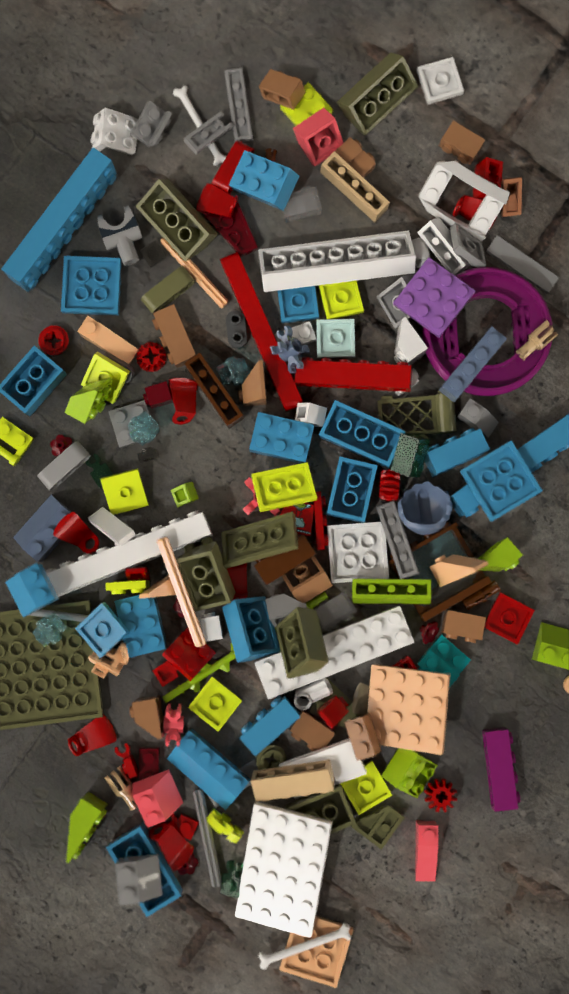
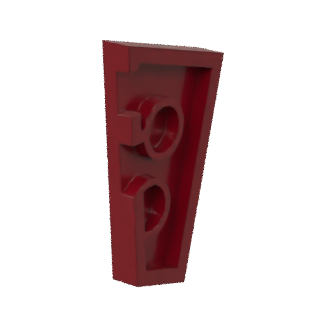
[201,201,258,257]

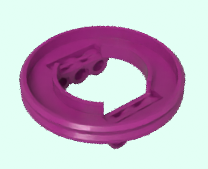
[422,267,553,396]

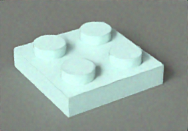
[316,319,355,359]

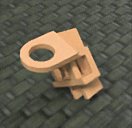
[88,642,129,679]

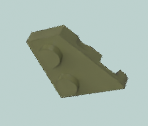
[351,805,405,850]

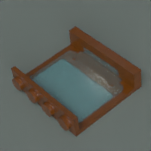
[388,521,492,622]

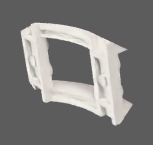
[418,160,510,241]

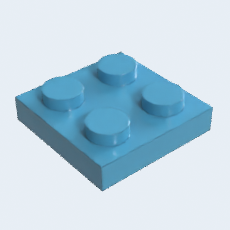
[277,286,319,323]
[75,602,130,658]

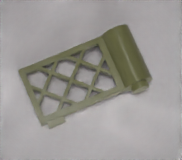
[377,391,457,436]

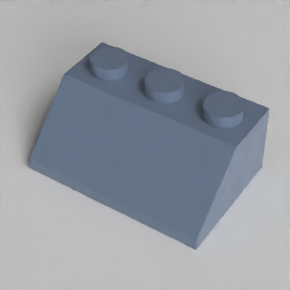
[13,494,71,563]

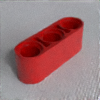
[211,140,254,194]

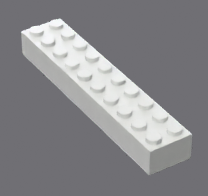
[45,511,213,597]

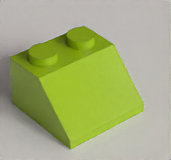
[478,537,523,572]
[532,622,569,670]

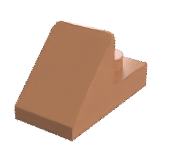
[501,177,522,217]

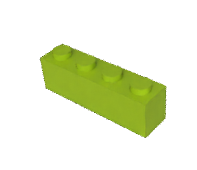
[352,579,431,604]

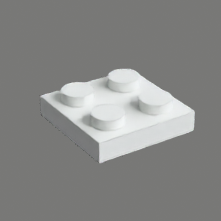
[417,57,464,104]

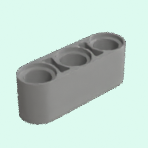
[37,441,91,491]

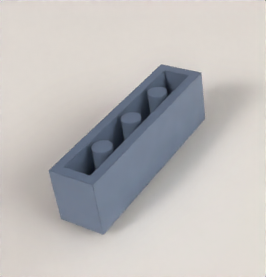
[439,326,507,402]

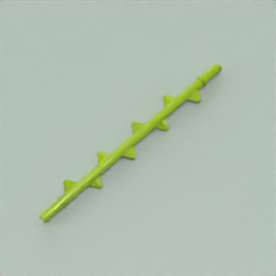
[162,591,329,703]

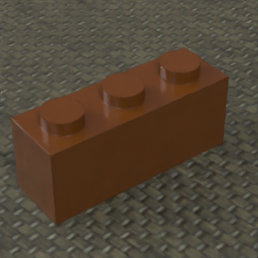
[254,533,316,586]

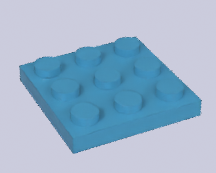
[61,256,122,315]
[460,440,542,522]

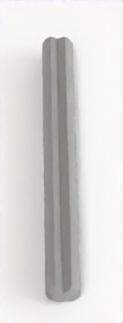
[193,789,222,887]

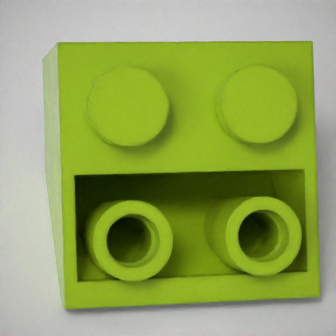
[65,378,113,424]
[381,748,438,798]

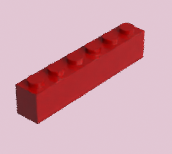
[295,357,413,392]

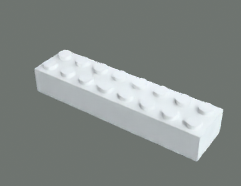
[258,231,416,292]
[254,606,414,700]

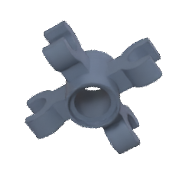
[270,326,310,373]

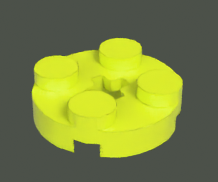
[206,809,244,843]

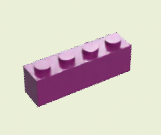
[482,727,520,812]

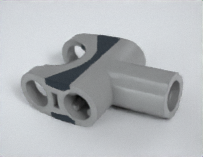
[97,206,142,266]

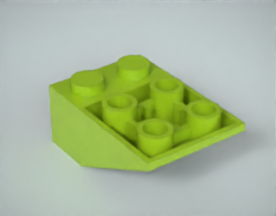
[66,791,107,863]

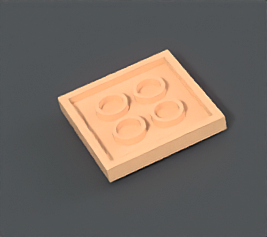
[279,916,354,988]

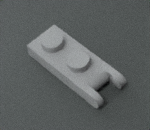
[184,111,234,155]

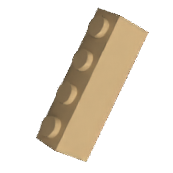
[321,151,390,222]
[251,760,335,802]

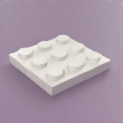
[327,522,389,583]

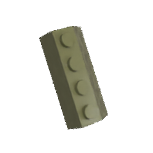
[337,52,419,136]
[135,179,218,262]

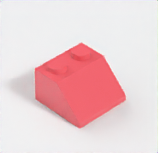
[293,108,343,167]
[132,769,183,828]

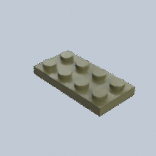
[222,512,298,569]

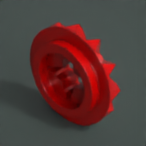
[38,325,69,356]
[136,342,167,372]

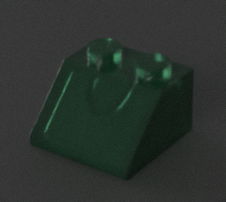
[391,433,430,477]

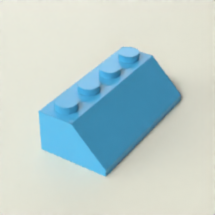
[167,729,251,810]

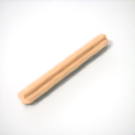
[160,237,228,308]

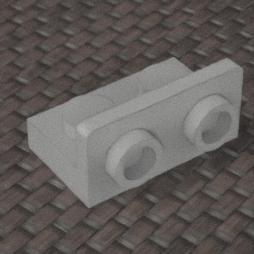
[130,101,172,147]

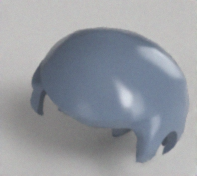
[398,481,453,535]

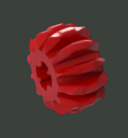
[379,469,400,501]
[424,778,457,812]

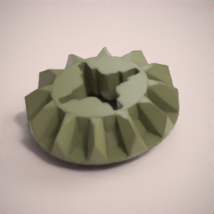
[256,744,286,770]

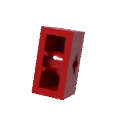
[473,157,503,200]

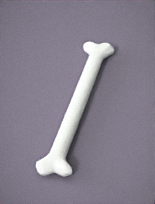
[173,86,227,166]
[258,923,351,970]

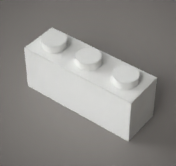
[417,217,470,276]

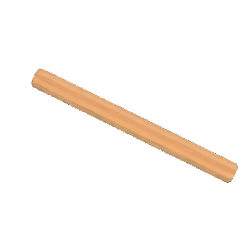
[157,537,206,647]

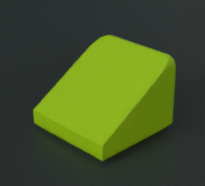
[171,482,199,508]

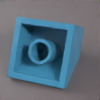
[5,563,59,618]

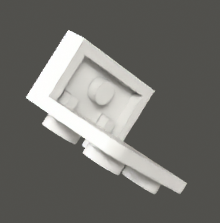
[91,108,138,155]

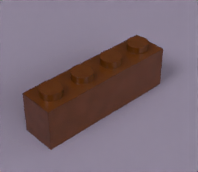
[184,353,244,429]

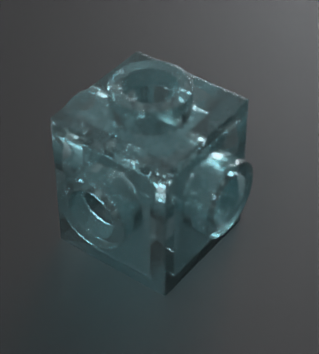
[216,356,250,386]
[128,411,160,446]
[32,613,67,647]

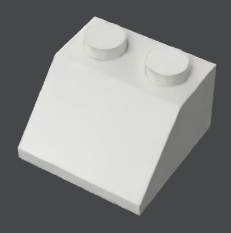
[394,317,428,365]

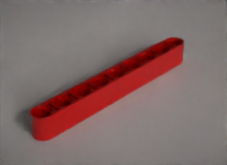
[220,252,303,412]

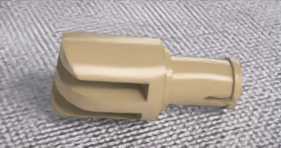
[516,320,558,360]
[104,766,138,811]

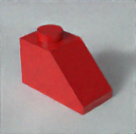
[317,694,349,729]

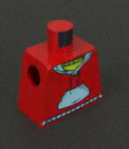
[280,503,314,537]

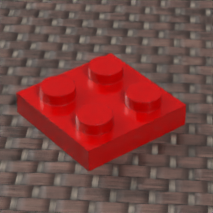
[484,592,535,645]
[162,627,216,681]

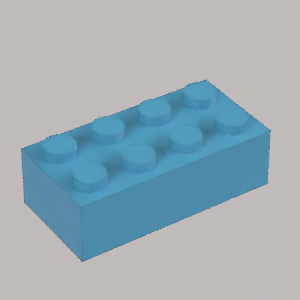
[319,400,406,469]
[106,822,183,917]

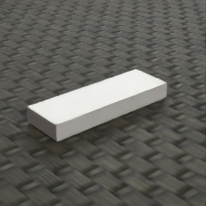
[88,507,135,547]

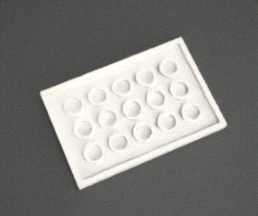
[235,802,333,938]

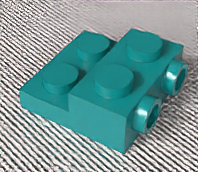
[416,634,471,688]

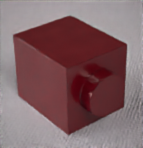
[143,381,173,409]

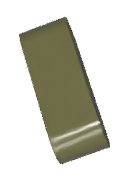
[141,266,195,314]

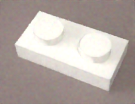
[275,321,316,345]

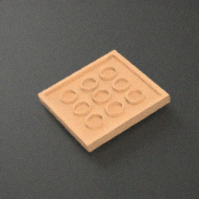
[367,664,450,755]

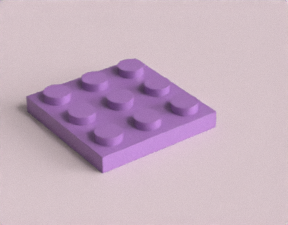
[393,257,475,338]

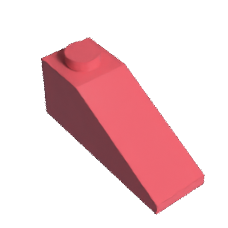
[415,820,438,881]

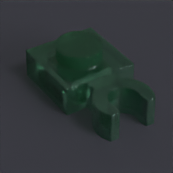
[85,454,114,489]
[220,860,243,899]

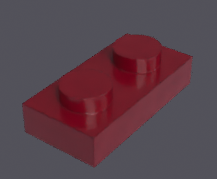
[139,748,159,781]

